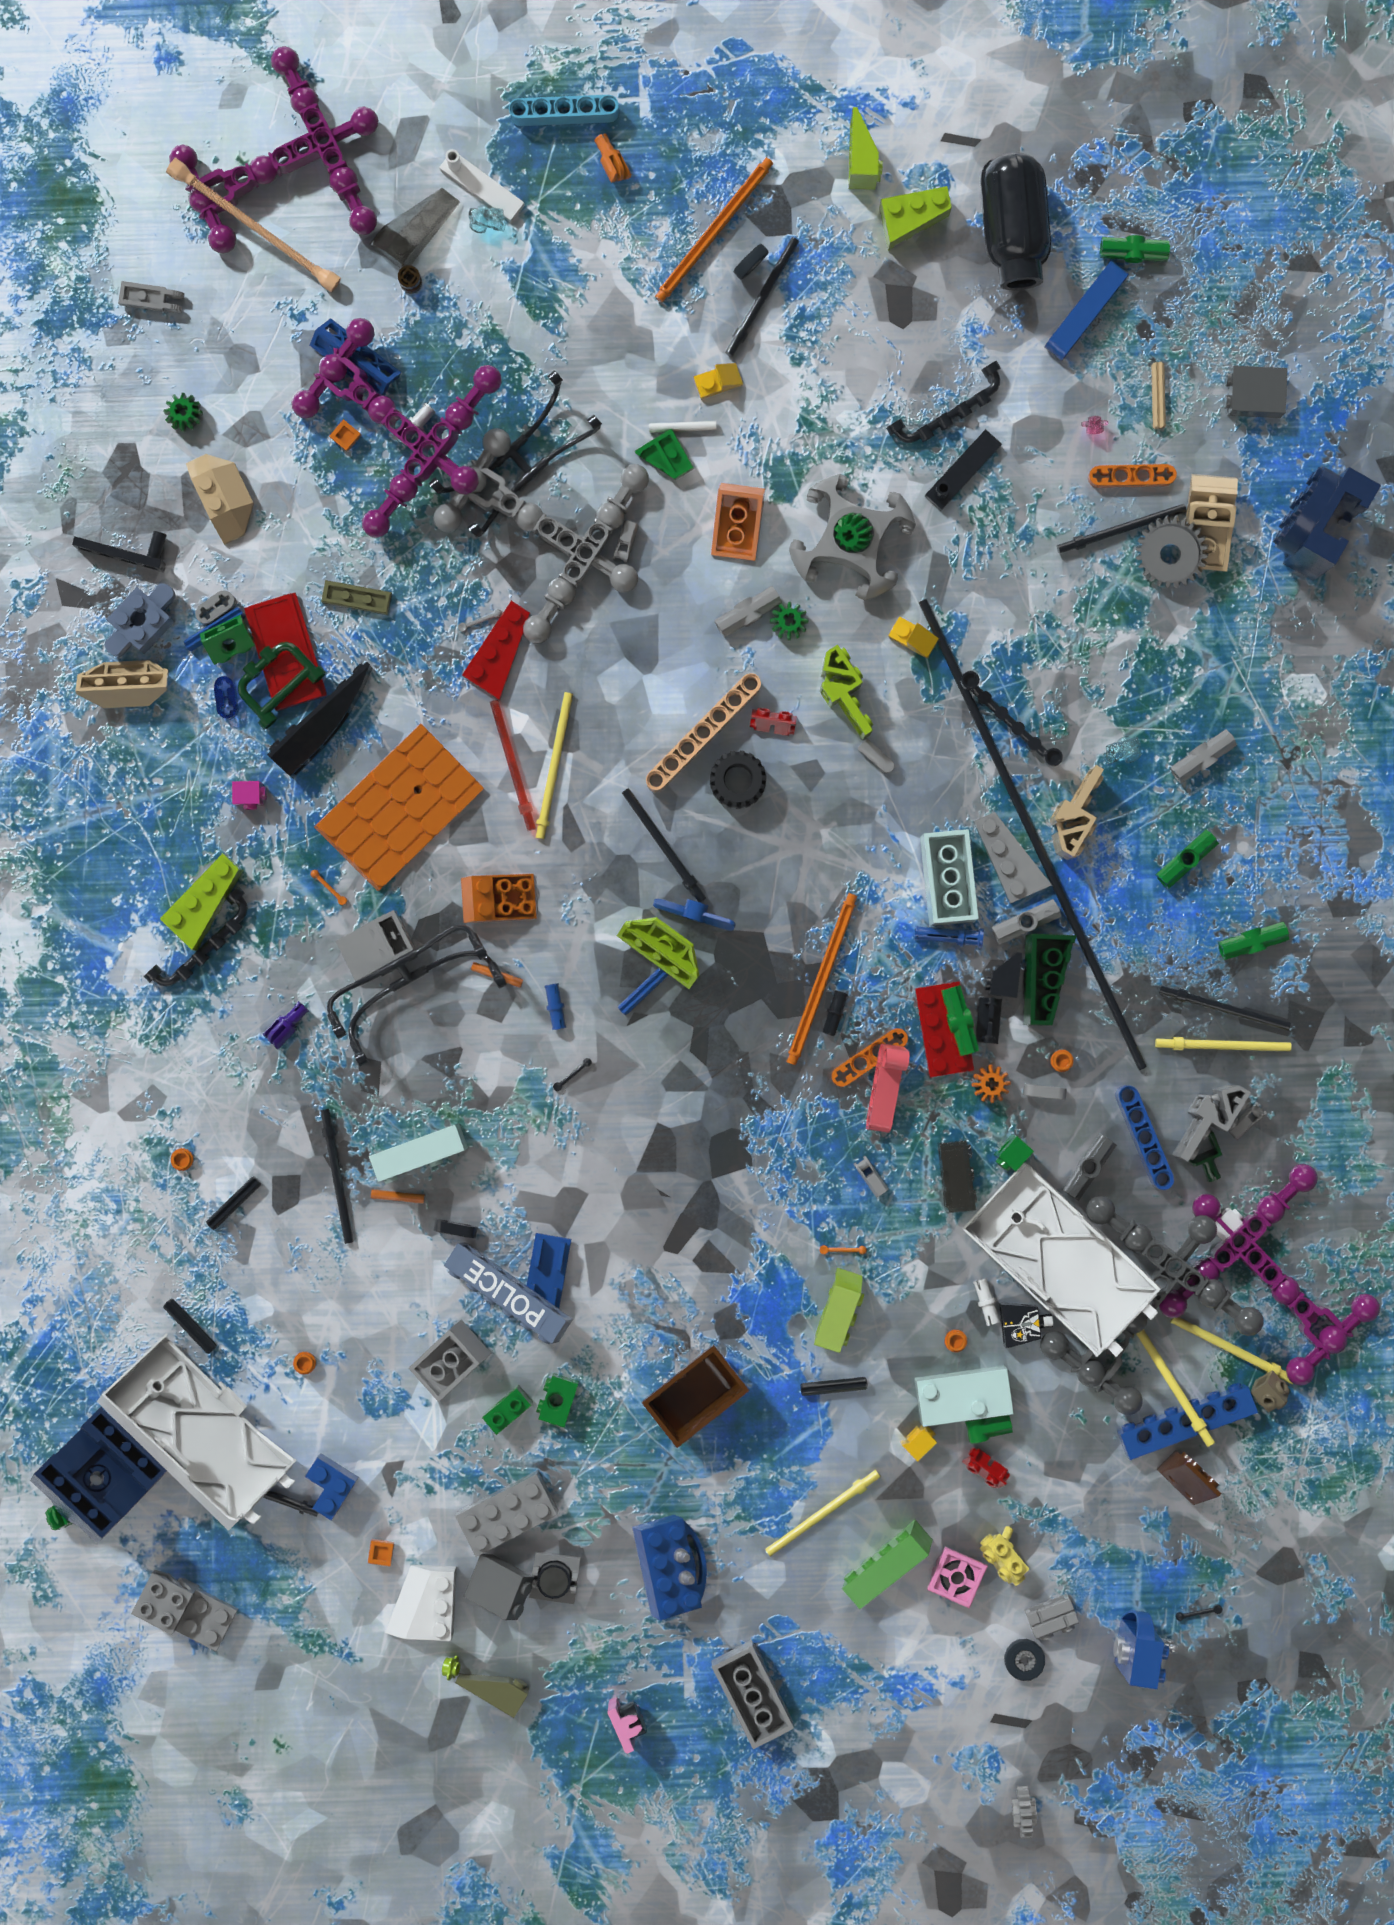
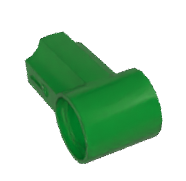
[965,1415,1013,1444]

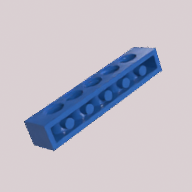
[1117,1383,1258,1460]

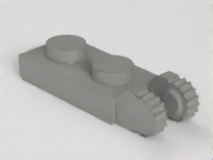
[118,281,184,313]

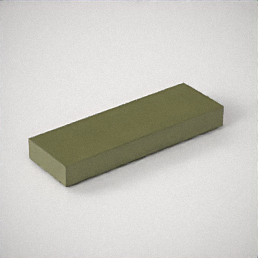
[321,580,392,615]

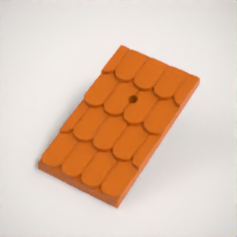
[314,724,484,891]

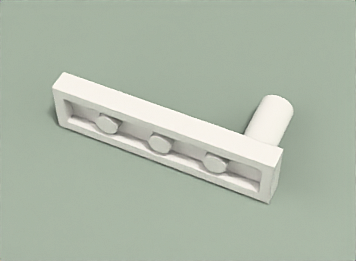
[439,149,525,223]

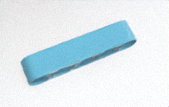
[509,95,619,126]

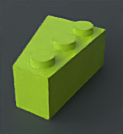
[879,186,952,251]

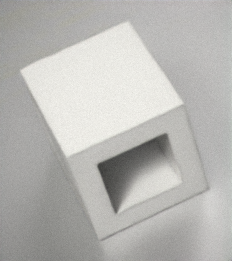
[1215,1208,1244,1242]

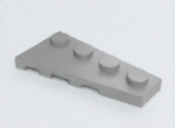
[973,812,1051,903]

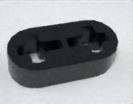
[434,1219,478,1238]

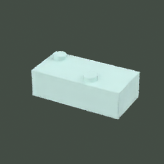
[920,829,978,926]
[369,1123,468,1184]
[914,1365,1013,1427]

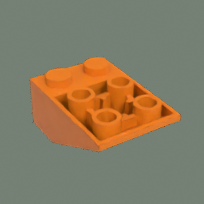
[461,874,537,923]

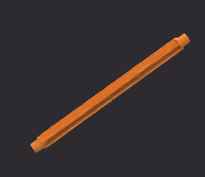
[655,157,773,303]
[787,893,858,1065]

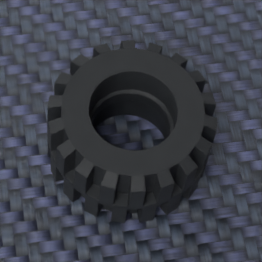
[710,750,767,809]

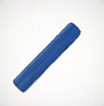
[184,607,245,651]
[618,968,669,1015]

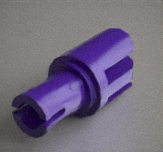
[262,1001,309,1049]

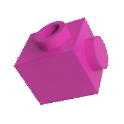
[232,781,267,810]

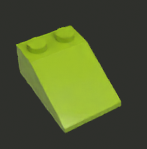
[848,107,883,190]

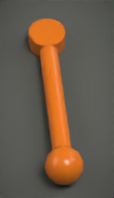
[311,870,347,905]
[820,1245,867,1255]

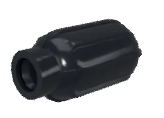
[980,152,1051,290]

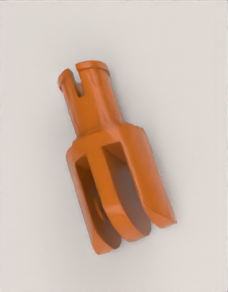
[594,134,631,183]

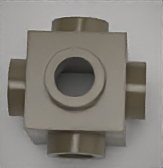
[1251,1370,1290,1412]

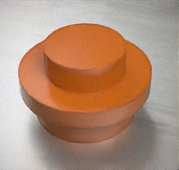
[1050,1050,1073,1072]
[171,1148,194,1171]
[944,1329,967,1352]
[293,1351,316,1375]

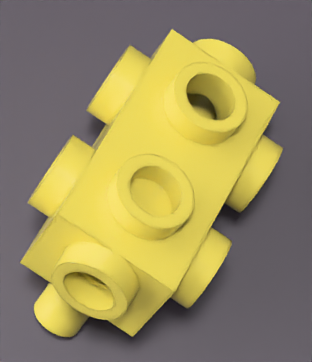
[980,1526,1029,1586]

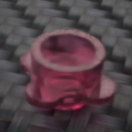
[1081,416,1108,434]

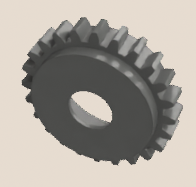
[1136,515,1209,588]

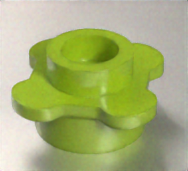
[442,1656,461,1681]

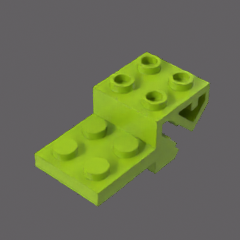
[819,644,873,740]

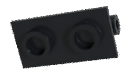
[976,997,1002,1044]

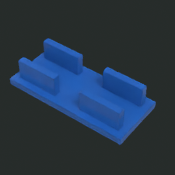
[526,1233,572,1309]

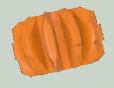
[971,1065,1011,1103]

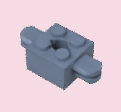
[104,583,176,657]

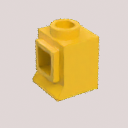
[900,1425,937,1462]

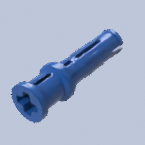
[915,926,984,949]

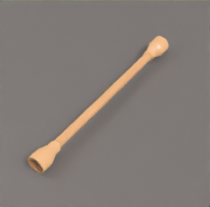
[166,158,341,293]

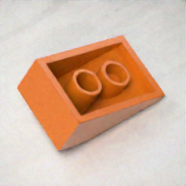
[711,483,765,561]

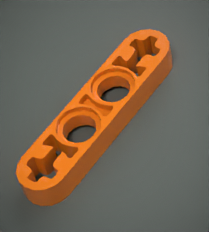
[1088,464,1177,488]
[831,1028,908,1087]

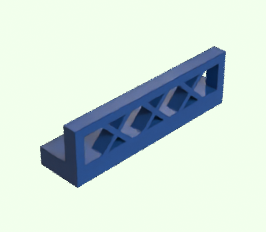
[309,318,401,396]

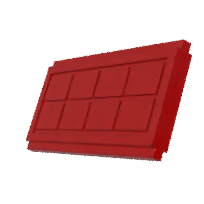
[244,592,327,711]

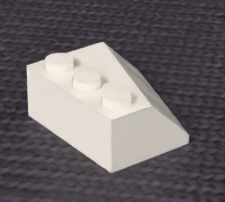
[385,1565,457,1641]

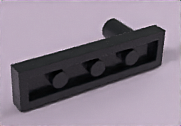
[924,429,1002,511]
[72,531,167,573]

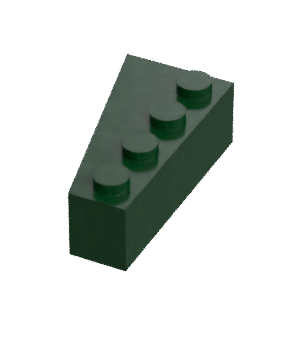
[1023,934,1077,1026]

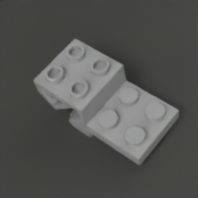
[1172,1085,1251,1162]
[131,1570,238,1651]

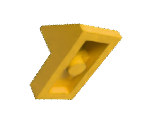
[693,363,743,399]
[888,616,939,659]

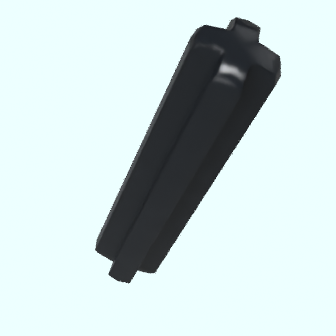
[206,1176,261,1230]
[163,1299,217,1354]
[800,1377,868,1396]

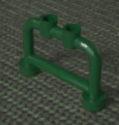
[238,642,327,730]

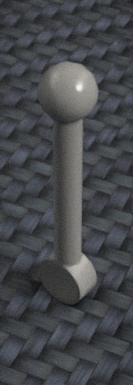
[458,609,502,632]

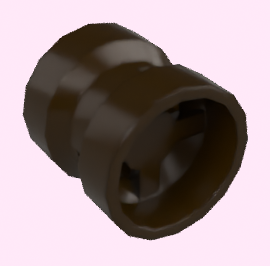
[398,265,422,294]

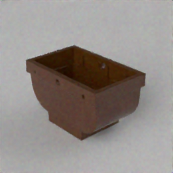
[641,1344,750,1448]

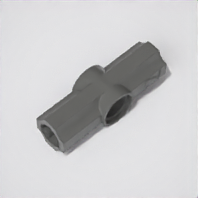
[1062,1134,1117,1201]

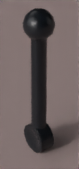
[553,1058,592,1091]
[1176,1604,1222,1621]

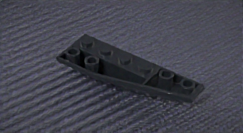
[267,662,373,779]

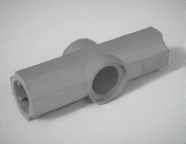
[714,586,782,638]
[1170,729,1237,784]
[991,899,1061,945]

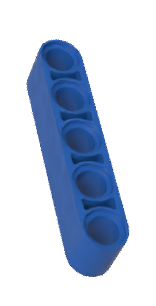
[1044,261,1129,361]
[1115,1085,1174,1190]

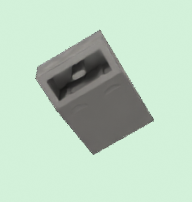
[336,910,416,981]

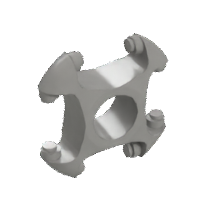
[789,474,916,600]

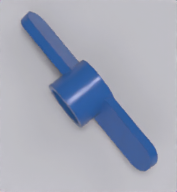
[653,899,736,931]

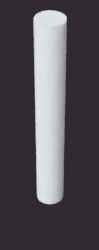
[649,421,716,433]

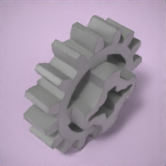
[1012,1786,1037,1839]

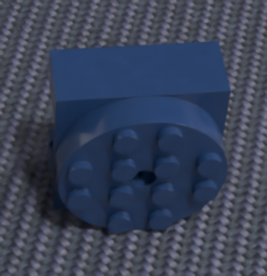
[1272,467,1381,581]
[30,1407,167,1544]

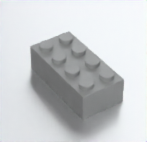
[455,1470,559,1557]
[711,1640,794,1749]

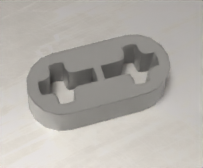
[195,590,236,625]
[1023,1084,1067,1100]

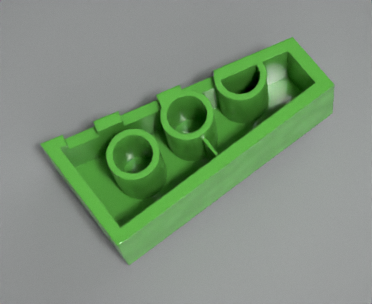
[842,1519,933,1609]

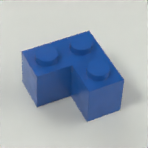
[305,1453,359,1521]

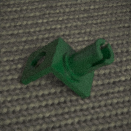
[1189,1130,1223,1182]

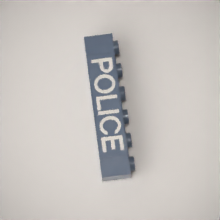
[444,1242,573,1344]

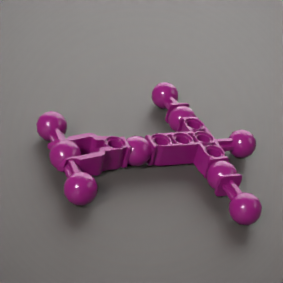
[169,46,379,254]
[291,318,502,538]
[1159,1164,1380,1386]

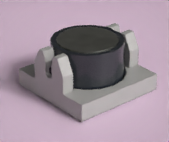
[529,1551,581,1604]

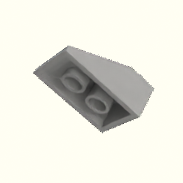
[409,1319,491,1402]

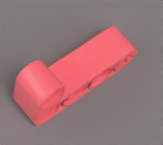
[866,1044,910,1133]

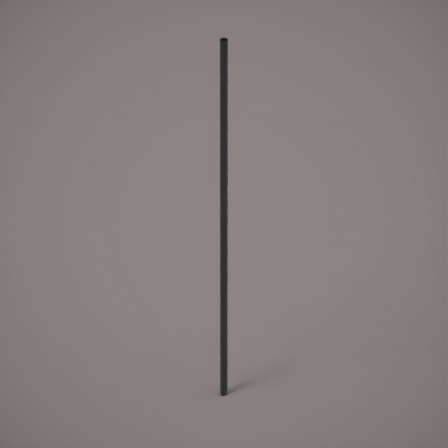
[918,599,1147,1070]

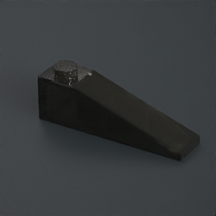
[370,188,460,269]

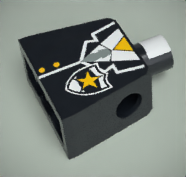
[999,1302,1053,1348]

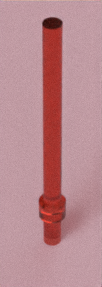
[489,700,536,831]

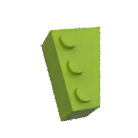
[814,1267,864,1353]

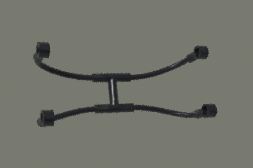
[428,370,602,538]
[327,925,508,1067]

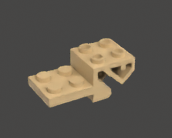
[1186,474,1238,571]
[1050,765,1104,860]

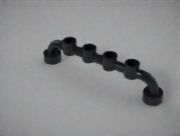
[886,360,1001,443]
[961,671,1063,767]
[143,887,248,987]

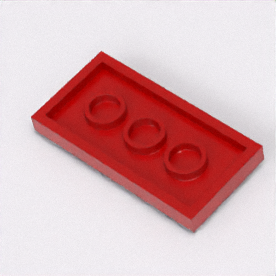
[915,981,974,1078]

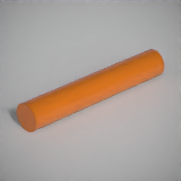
[471,962,523,988]
[371,1189,425,1204]

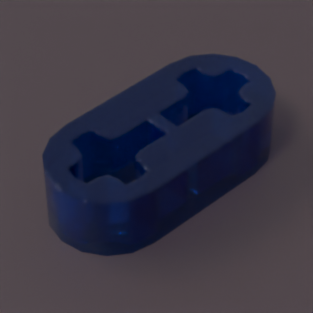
[214,676,239,720]

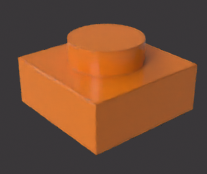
[329,419,362,452]
[368,1539,394,1566]

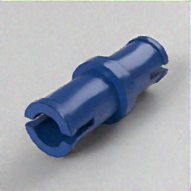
[544,983,566,1030]

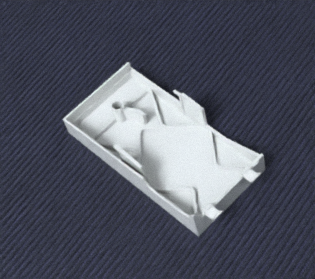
[962,1162,1162,1357]
[97,1333,297,1531]

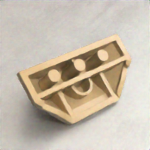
[186,454,254,545]
[75,660,169,708]

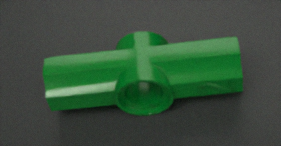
[1100,235,1170,263]
[1155,829,1219,889]
[1218,922,1290,960]
[941,985,979,1056]

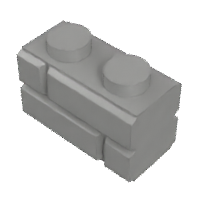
[1025,1594,1079,1641]

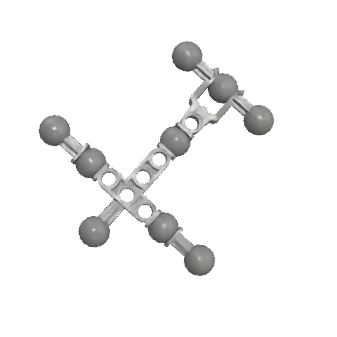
[434,428,649,643]

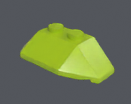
[616,917,699,989]

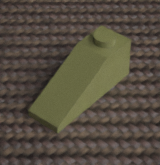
[455,1673,529,1718]

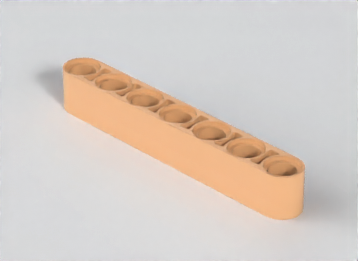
[646,673,761,792]

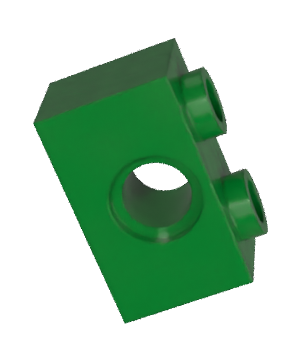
[200,615,255,665]
[994,1134,1034,1172]
[536,1373,579,1428]
[482,1385,533,1435]

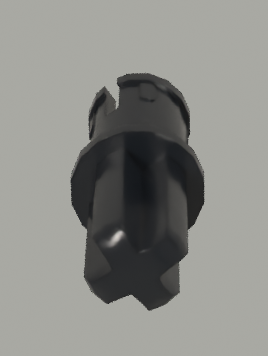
[823,990,849,1036]

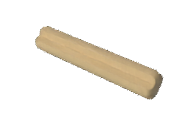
[1151,362,1166,429]

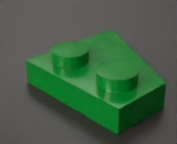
[635,429,695,480]

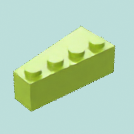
[160,853,243,951]

